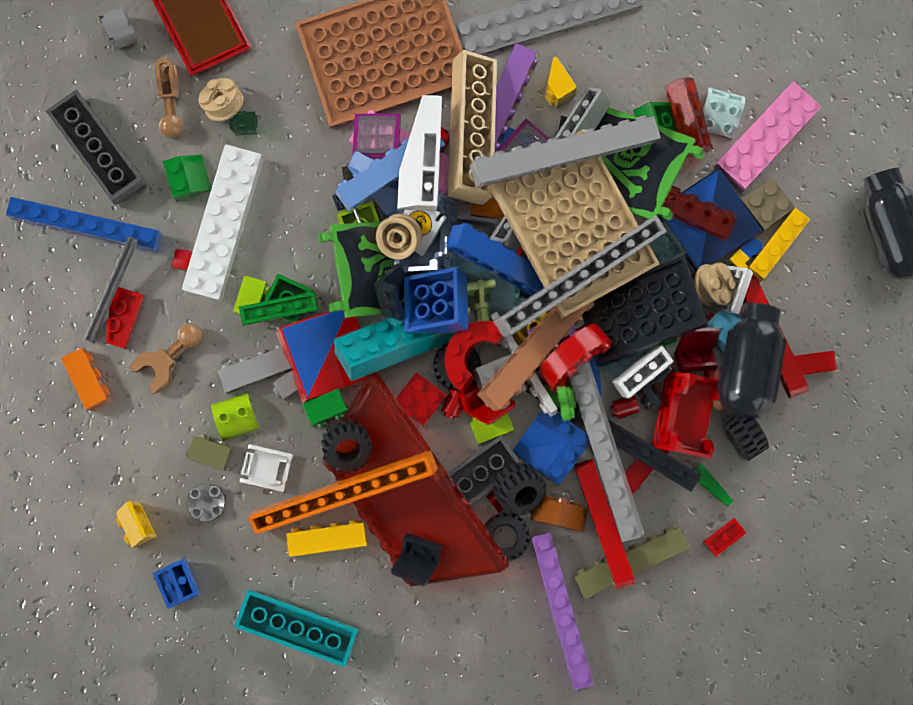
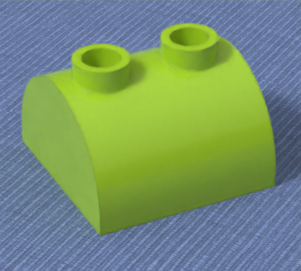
[211,393,260,441]

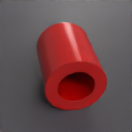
[441,389,463,420]
[609,395,640,419]

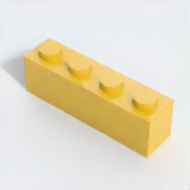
[748,208,810,282]
[286,519,368,557]

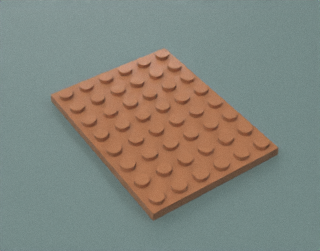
[295,0,463,128]

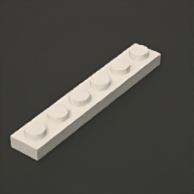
[490,312,557,417]

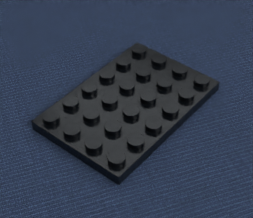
[582,255,709,367]

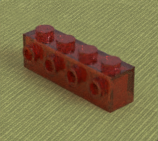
[665,77,714,157]
[662,186,738,241]

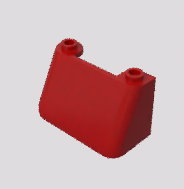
[653,372,719,459]

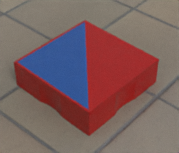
[276,311,378,403]

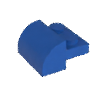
[153,558,201,609]

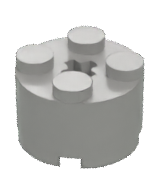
[98,7,137,51]

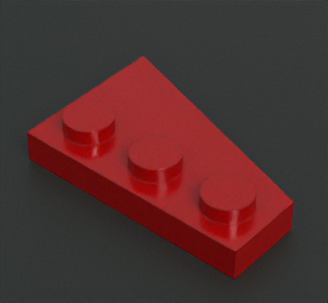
[106,287,145,350]

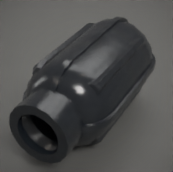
[863,167,913,280]
[717,303,787,418]

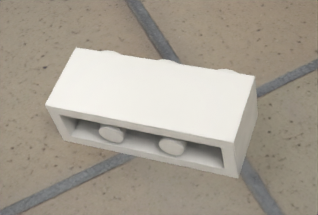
[611,346,674,398]

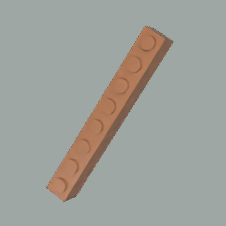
[477,301,594,411]

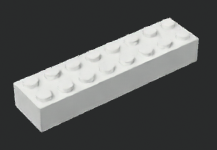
[182,144,264,303]

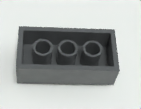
[438,435,520,513]

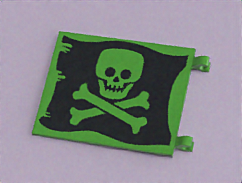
[595,107,705,221]
[318,221,418,318]

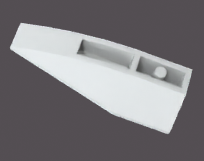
[398,95,442,211]

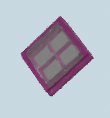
[352,113,401,159]
[497,118,549,153]

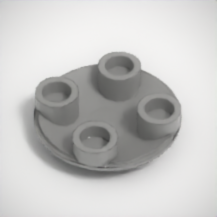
[186,483,225,522]

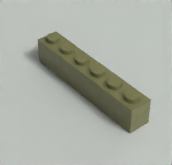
[573,525,690,598]

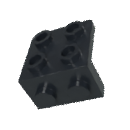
[374,263,405,321]
[636,365,673,411]
[390,533,443,586]

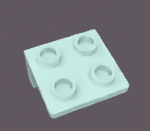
[698,88,745,138]

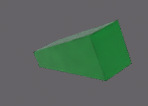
[694,463,734,507]

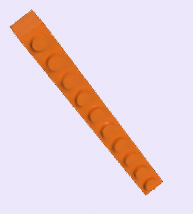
[248,450,438,535]

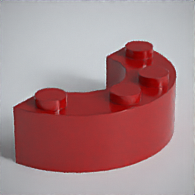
[445,321,505,393]
[538,324,612,393]

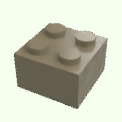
[741,177,795,233]

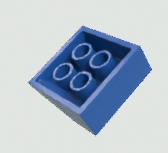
[404,267,468,333]
[512,410,590,486]

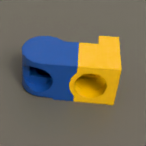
[727,238,763,268]

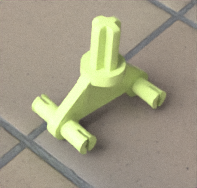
[467,279,496,321]

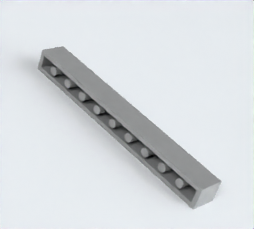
[490,87,611,252]
[470,115,661,188]
[494,215,667,338]
[570,361,645,542]

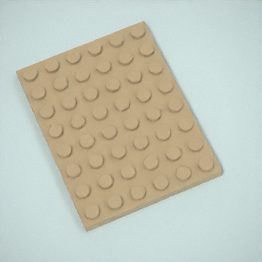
[488,129,660,318]

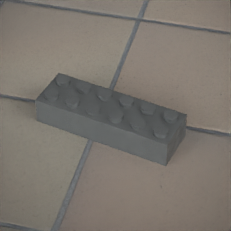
[46,89,147,205]

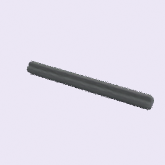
[84,236,138,342]

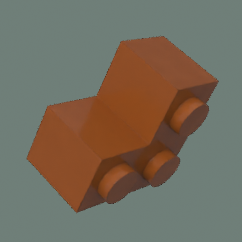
[530,495,588,532]

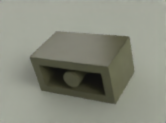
[186,434,233,471]

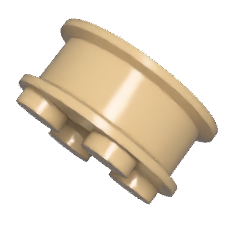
[198,78,244,122]
[376,214,422,259]
[694,262,736,307]

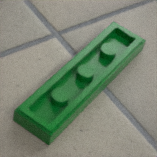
[239,291,319,326]

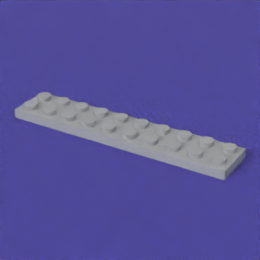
[454,0,643,55]

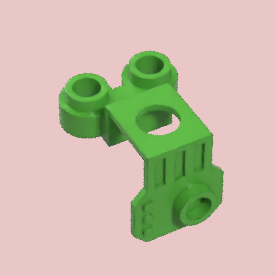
[544,383,577,421]

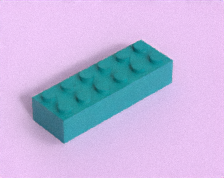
[334,312,456,381]
[234,589,359,667]

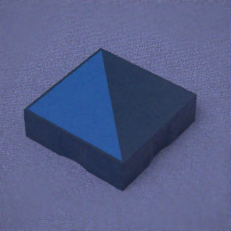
[657,168,762,272]

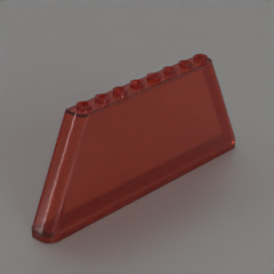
[323,372,509,587]

